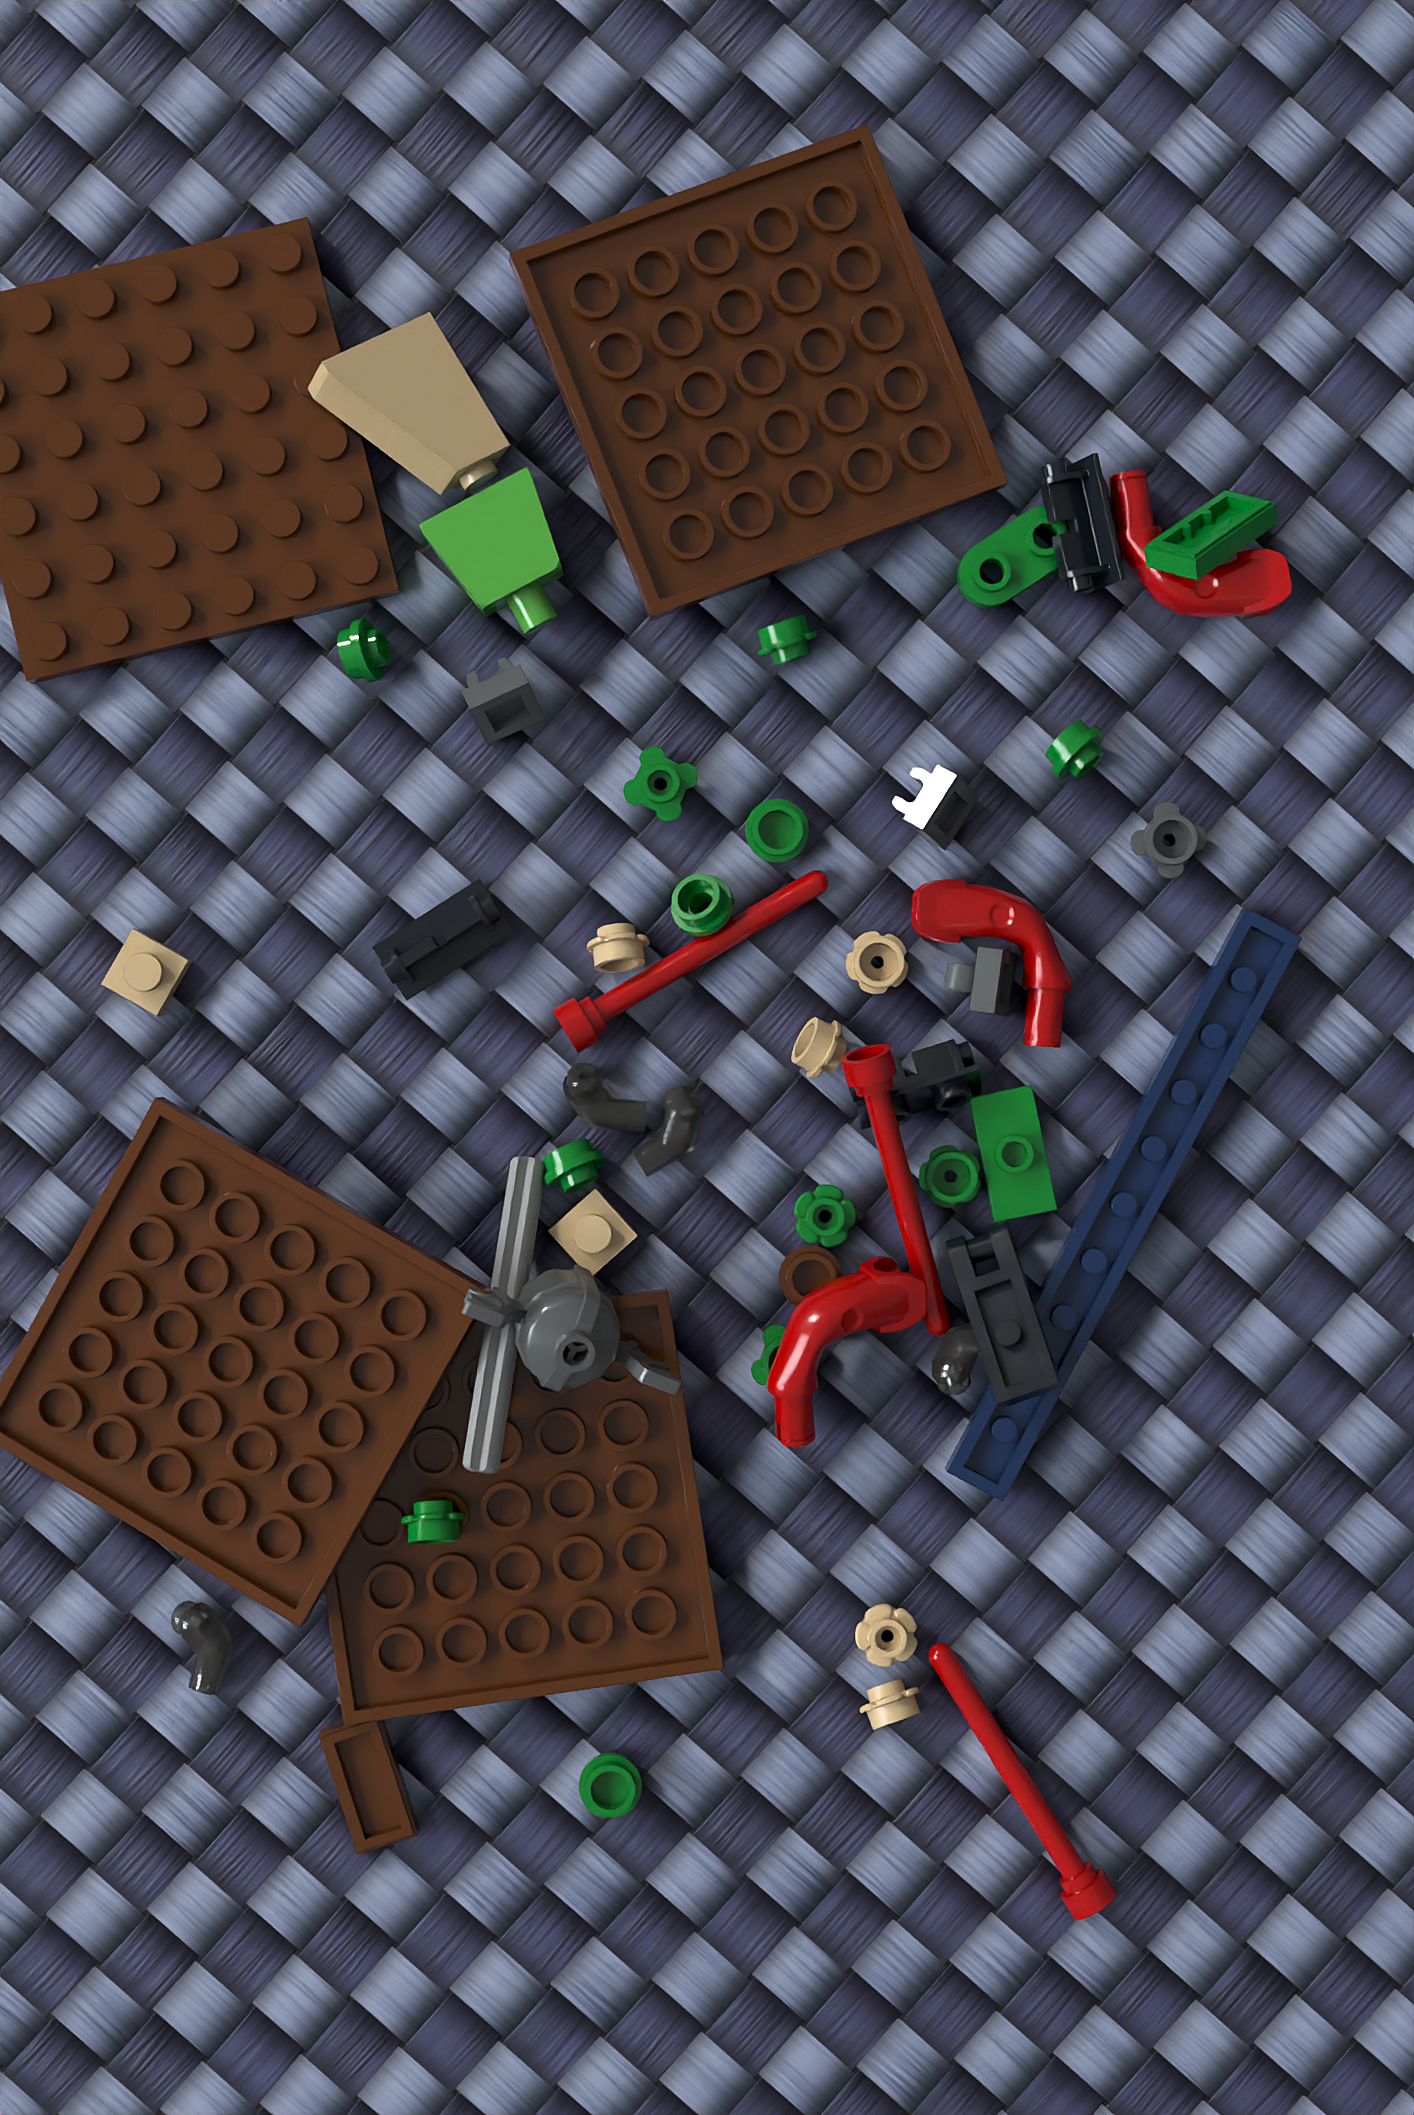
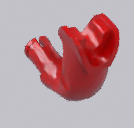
[1109,470,1292,620]
[911,879,1072,1048]
[767,1256,926,1447]

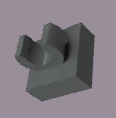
[462,657,545,745]
[892,765,979,851]
[944,947,1018,1017]

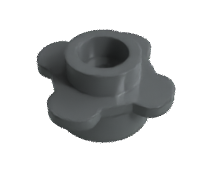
[1130,802,1207,879]

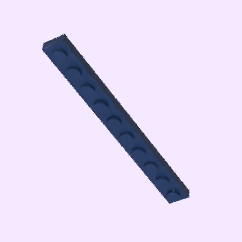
[945,908,1302,1502]

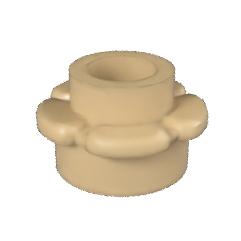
[587,923,650,973]
[846,931,908,994]
[791,1017,847,1079]
[855,1604,917,1667]
[859,1678,921,1730]

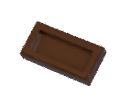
[318,1720,420,1855]

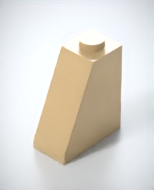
[308,312,510,495]

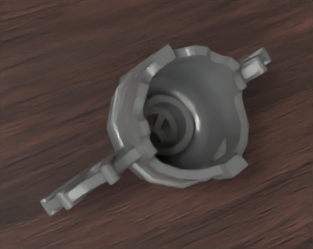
[461,1265,683,1396]

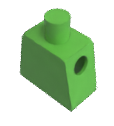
[418,467,564,635]

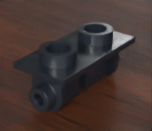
[1038,453,1126,595]
[372,879,514,1001]
[848,1039,982,1130]

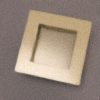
[101,929,192,1016]
[548,1187,638,1276]

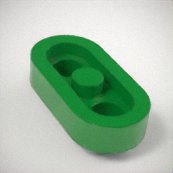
[957,506,1070,609]

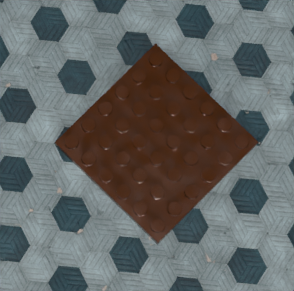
[509,124,1008,621]
[0,217,401,684]
[0,1097,492,1627]
[324,1288,723,1725]

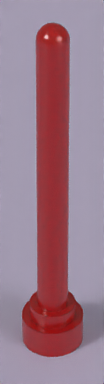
[552,870,829,1054]
[840,1044,951,1336]
[928,1643,1117,1920]

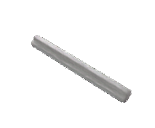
[462,1156,546,1474]

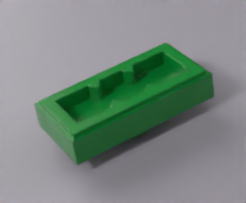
[1144,490,1278,580]
[968,1085,1057,1222]

